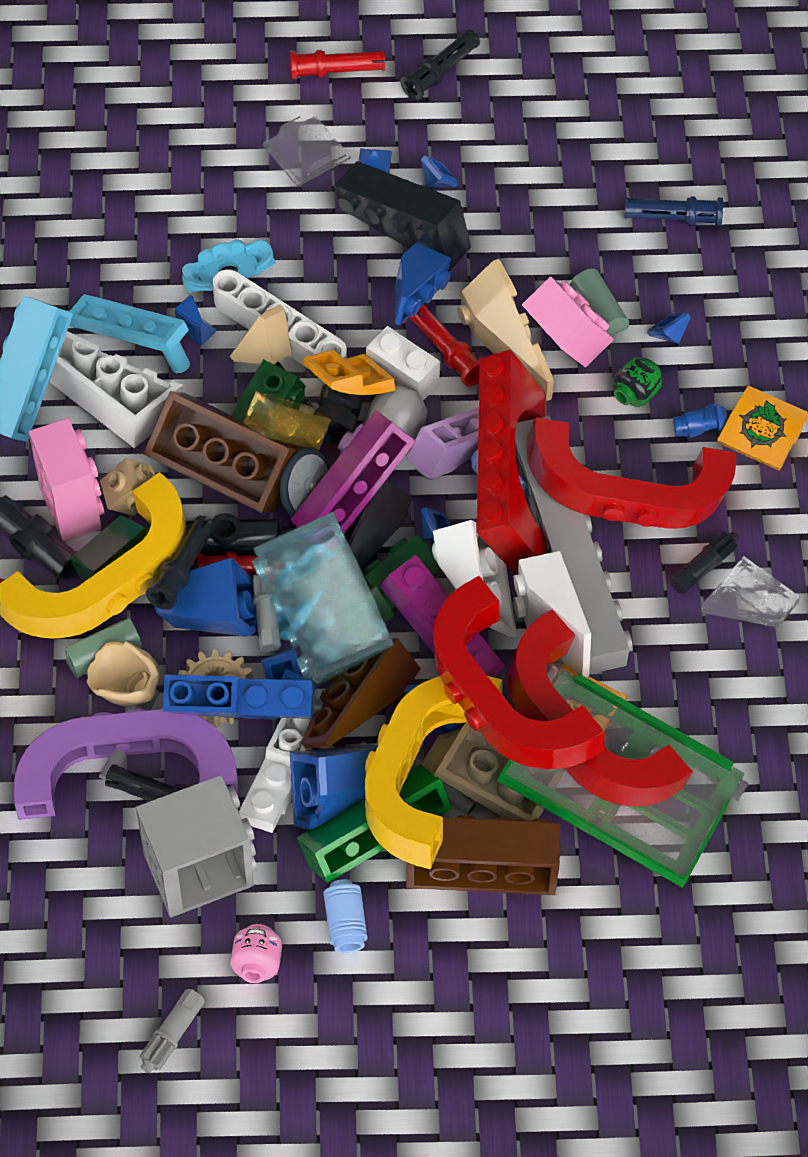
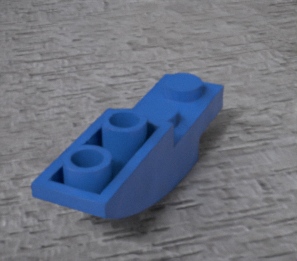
[163,675,314,720]

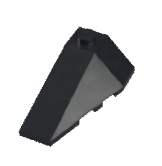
[317,479,413,604]

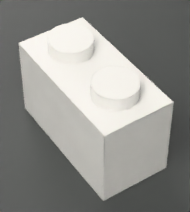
[366,326,440,400]

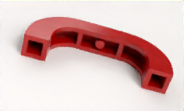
[527,417,736,529]
[434,576,605,769]
[508,609,693,806]

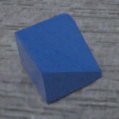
[175,295,216,345]

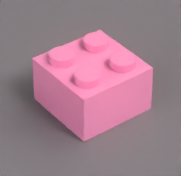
[522,276,614,368]

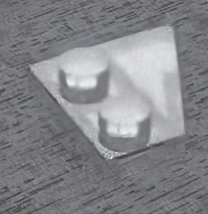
[701,557,800,628]

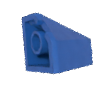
[154,558,257,637]
[290,744,378,829]

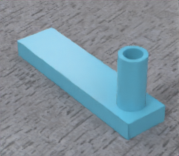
[69,294,190,373]

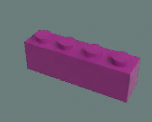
[290,410,416,550]
[380,555,506,678]

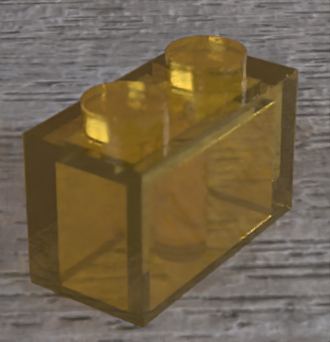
[244,391,331,450]

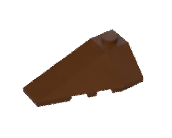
[301,638,421,749]

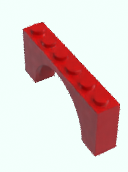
[476,350,545,573]

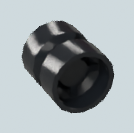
[310,384,364,445]

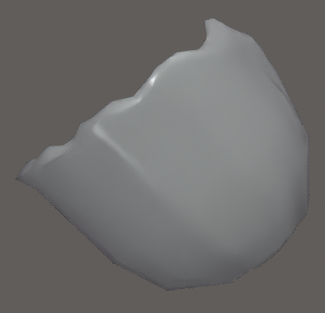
[362,385,428,440]

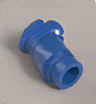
[673,403,727,439]

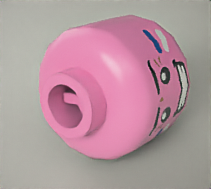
[230,924,282,983]

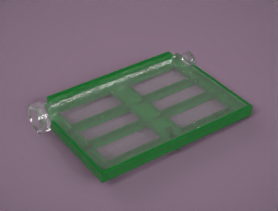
[497,663,749,888]

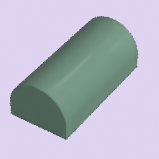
[570,269,629,335]
[65,618,142,679]

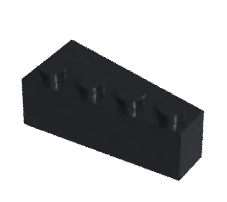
[334,161,471,272]

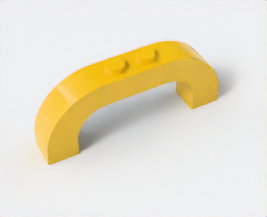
[0,472,188,638]
[365,676,502,869]

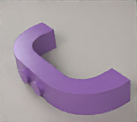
[14,708,239,820]

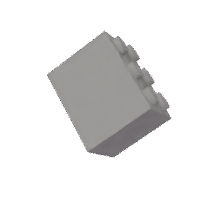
[136,775,257,918]

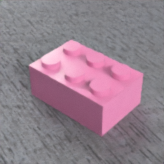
[29,418,104,542]

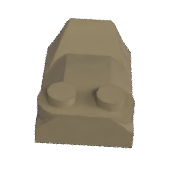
[421,722,564,822]

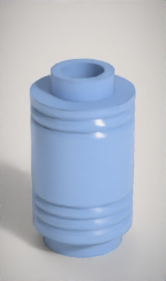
[323,879,368,953]

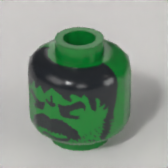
[612,357,662,407]

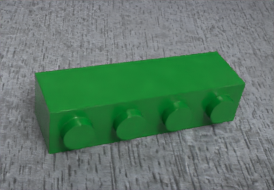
[296,764,452,883]

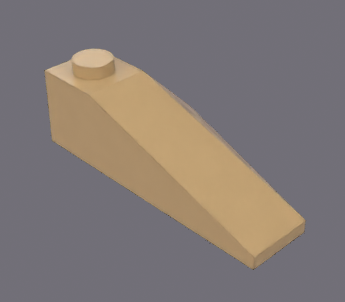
[458,259,554,401]

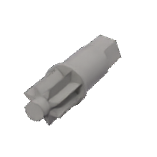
[252,568,281,652]
[139,989,205,1073]

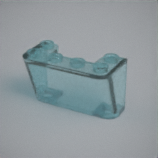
[252,512,395,685]

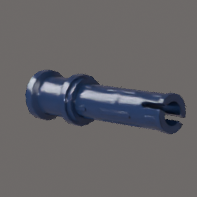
[624,196,723,227]

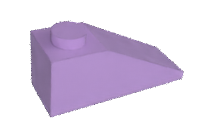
[406,407,479,480]

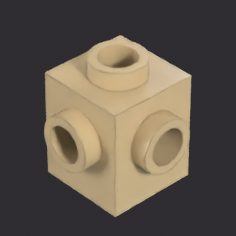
[100,458,155,516]

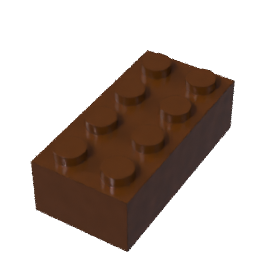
[143,391,300,513]
[406,813,561,895]

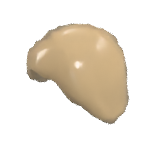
[86,641,160,707]

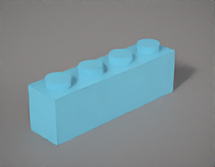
[0,295,73,442]

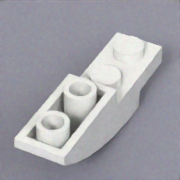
[239,704,322,833]

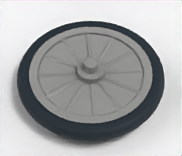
[280,448,330,517]

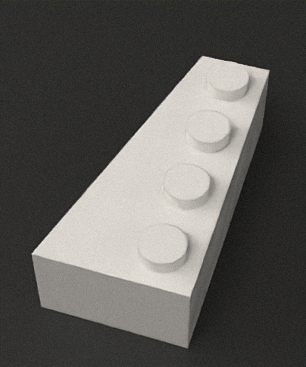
[49,331,183,448]

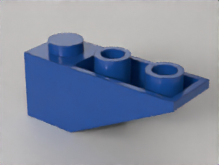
[395,242,451,325]

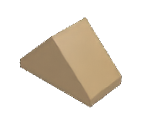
[230,304,292,364]

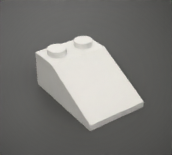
[432,520,517,637]
[513,551,591,677]

